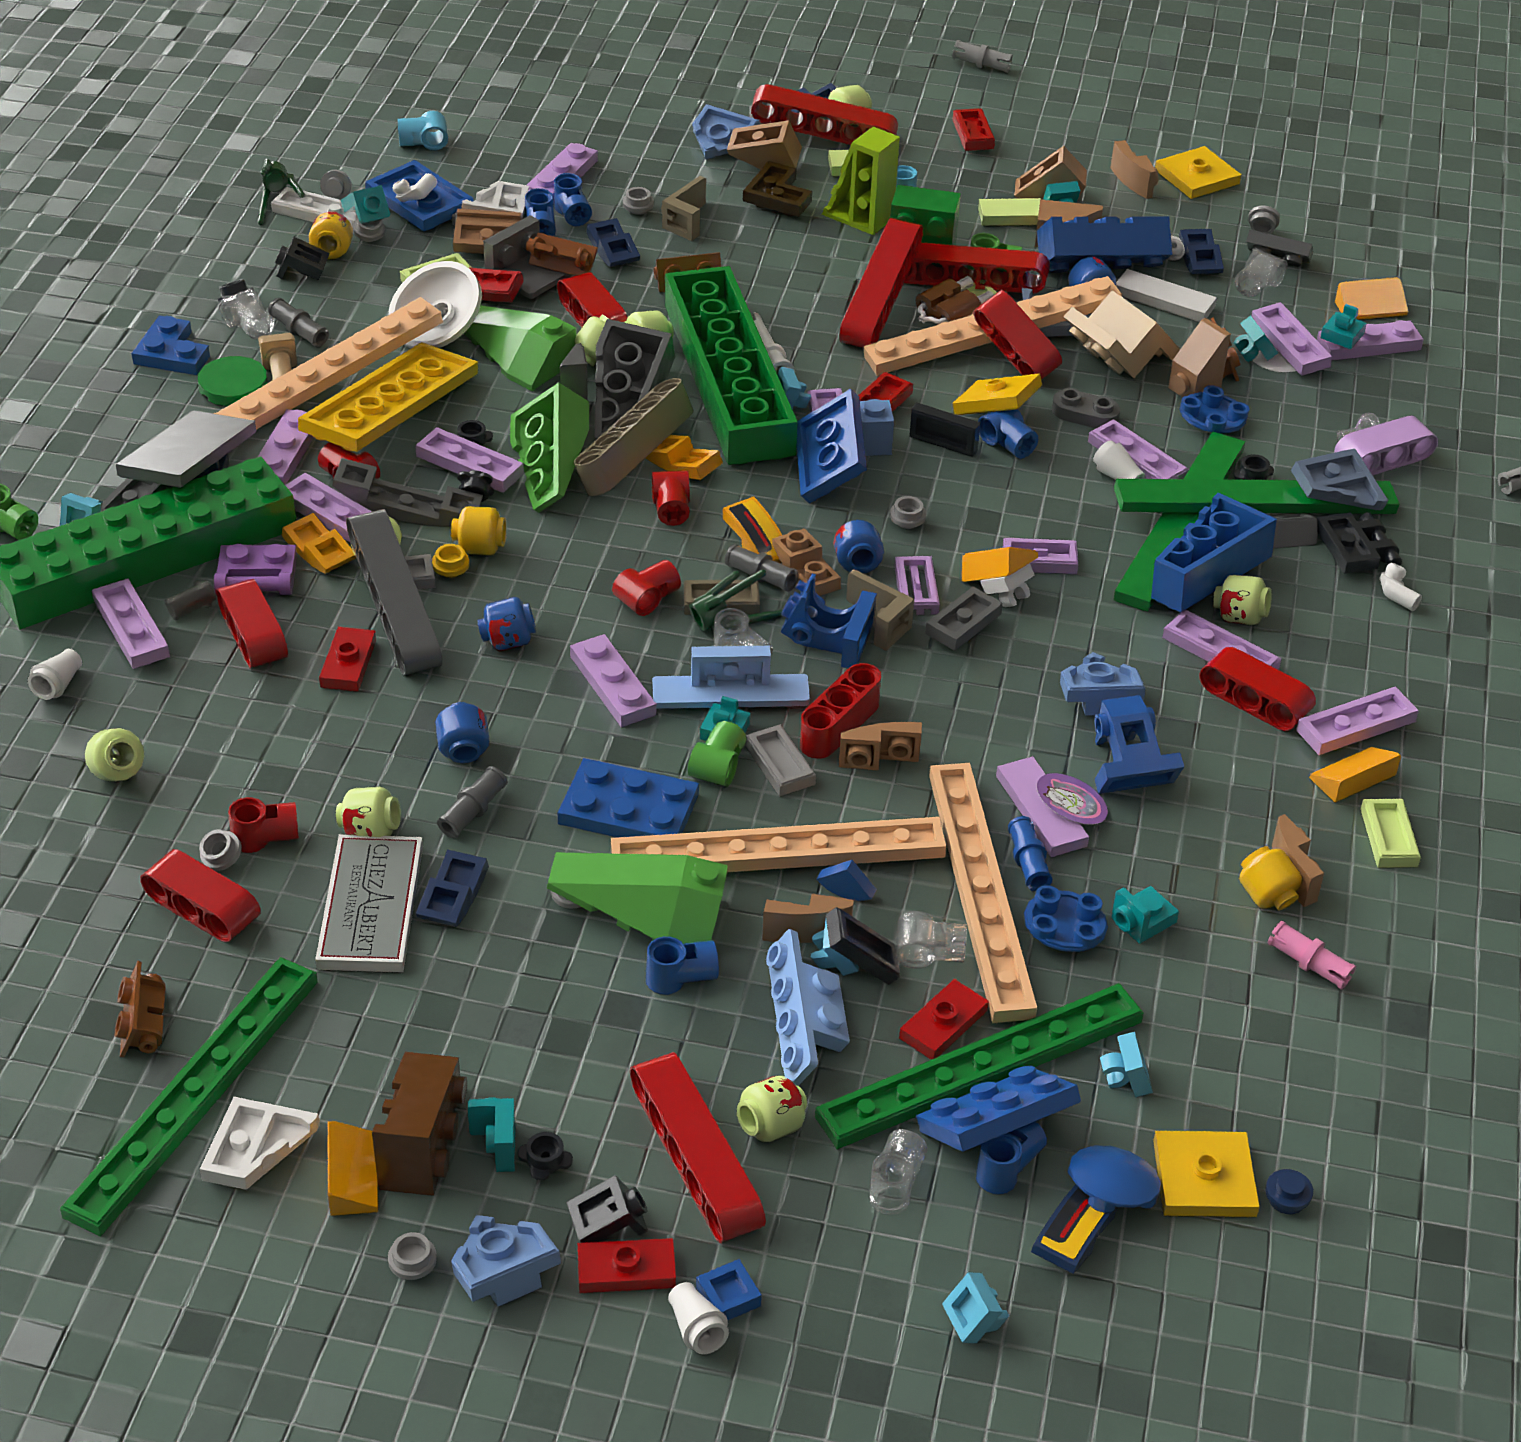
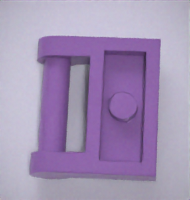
[214,544,297,595]

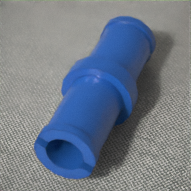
[1008,816,1053,892]

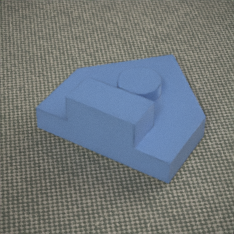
[692,104,760,159]
[1060,652,1145,715]
[451,1215,561,1306]

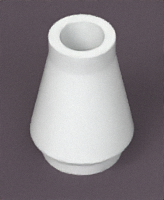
[1093,440,1146,480]
[28,649,82,700]
[668,1282,729,1354]

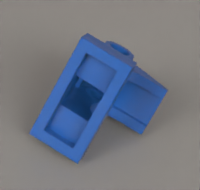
[780,574,877,668]
[1094,695,1184,794]

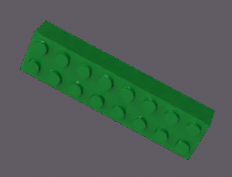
[665,266,798,465]
[0,456,296,630]

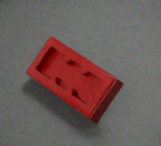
[952,108,995,151]
[469,268,524,302]
[858,372,913,412]
[319,626,376,691]
[899,979,989,1060]
[577,1238,676,1293]

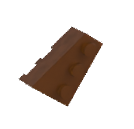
[372,1052,467,1196]

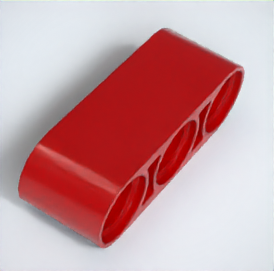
[557,272,628,328]
[973,290,1062,380]
[216,579,288,668]
[1199,647,1316,731]
[800,663,881,759]
[140,849,261,942]

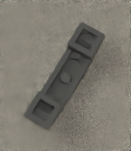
[332,458,483,527]

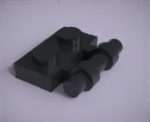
[1317,512,1402,574]

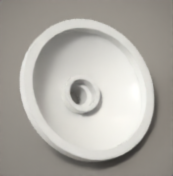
[388,261,482,348]

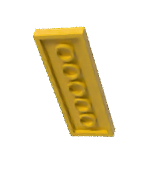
[298,342,478,452]

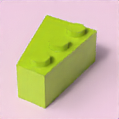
[821,127,900,235]

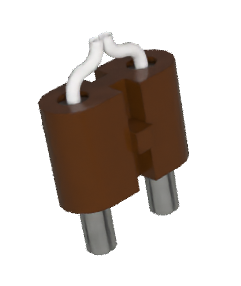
[915,276,994,325]

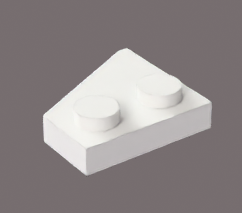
[461,181,529,219]
[200,1097,320,1190]

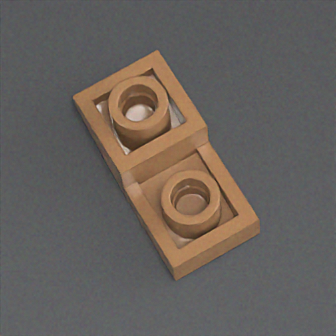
[1111,140,1158,199]
[772,528,841,596]
[839,722,922,770]
[1272,814,1324,907]
[762,894,854,943]

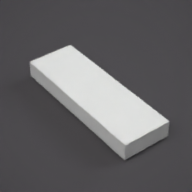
[271,187,358,228]
[1116,269,1217,322]

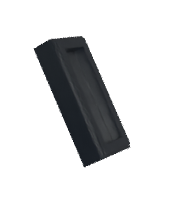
[909,402,980,457]
[826,907,900,985]

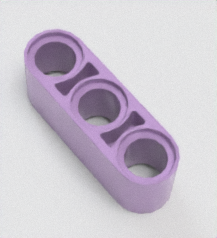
[1334,416,1438,475]

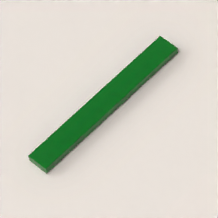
[1113,432,1246,612]
[1114,479,1400,514]
[60,957,318,1237]
[815,983,1144,1150]

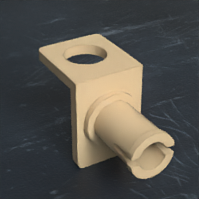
[258,333,297,380]

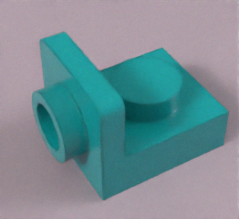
[340,185,390,224]
[1111,886,1179,944]
[467,1097,516,1172]

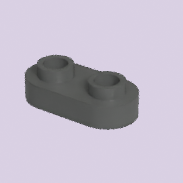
[1052,388,1120,428]

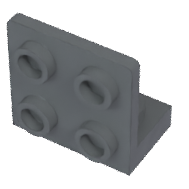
[483,215,573,299]

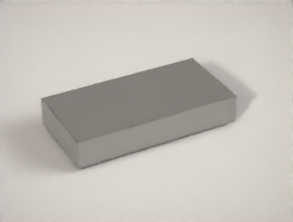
[745,724,816,797]

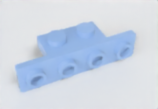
[652,645,810,709]
[766,929,850,1086]

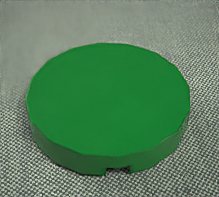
[198,356,268,406]

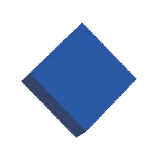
[696,1259,762,1320]

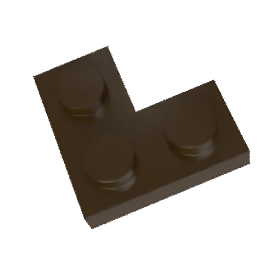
[742,161,812,217]

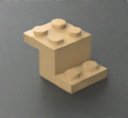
[1064,290,1180,378]

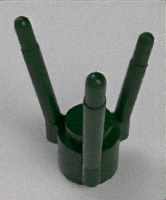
[257,159,305,225]
[689,569,782,634]

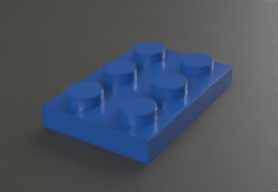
[365,160,473,231]
[797,389,867,504]
[557,758,699,838]
[916,1066,1081,1152]

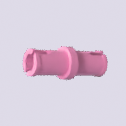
[1267,921,1356,990]

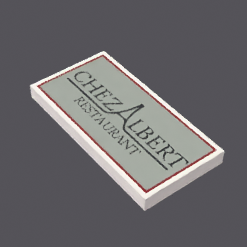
[315,834,423,972]

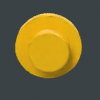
[432,544,469,578]

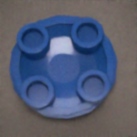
[1179,385,1249,433]
[1024,885,1108,952]
[1068,1145,1161,1213]

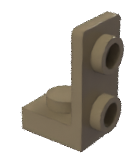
[661,176,706,241]
[846,570,914,651]

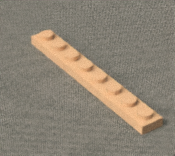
[864,276,1122,376]
[214,297,443,430]
[929,763,1037,1023]
[611,817,946,872]

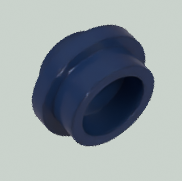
[1265,1169,1313,1215]

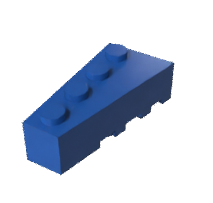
[1037,216,1173,273]
[1151,493,1277,612]

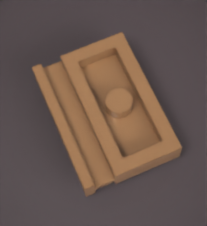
[453,209,522,254]

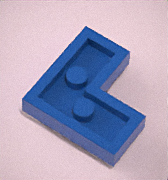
[131,316,210,375]

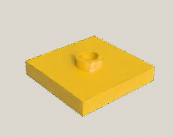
[1155,146,1242,199]
[952,374,1042,415]
[1153,1131,1259,1217]

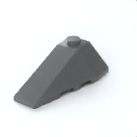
[594,319,675,440]

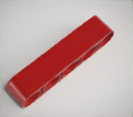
[751,84,898,145]
[839,218,923,348]
[904,243,1050,293]
[630,1052,766,1243]

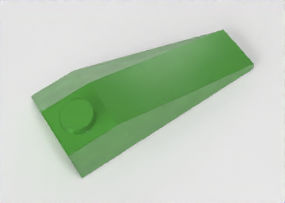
[464,305,577,391]
[510,382,589,513]
[547,852,728,944]

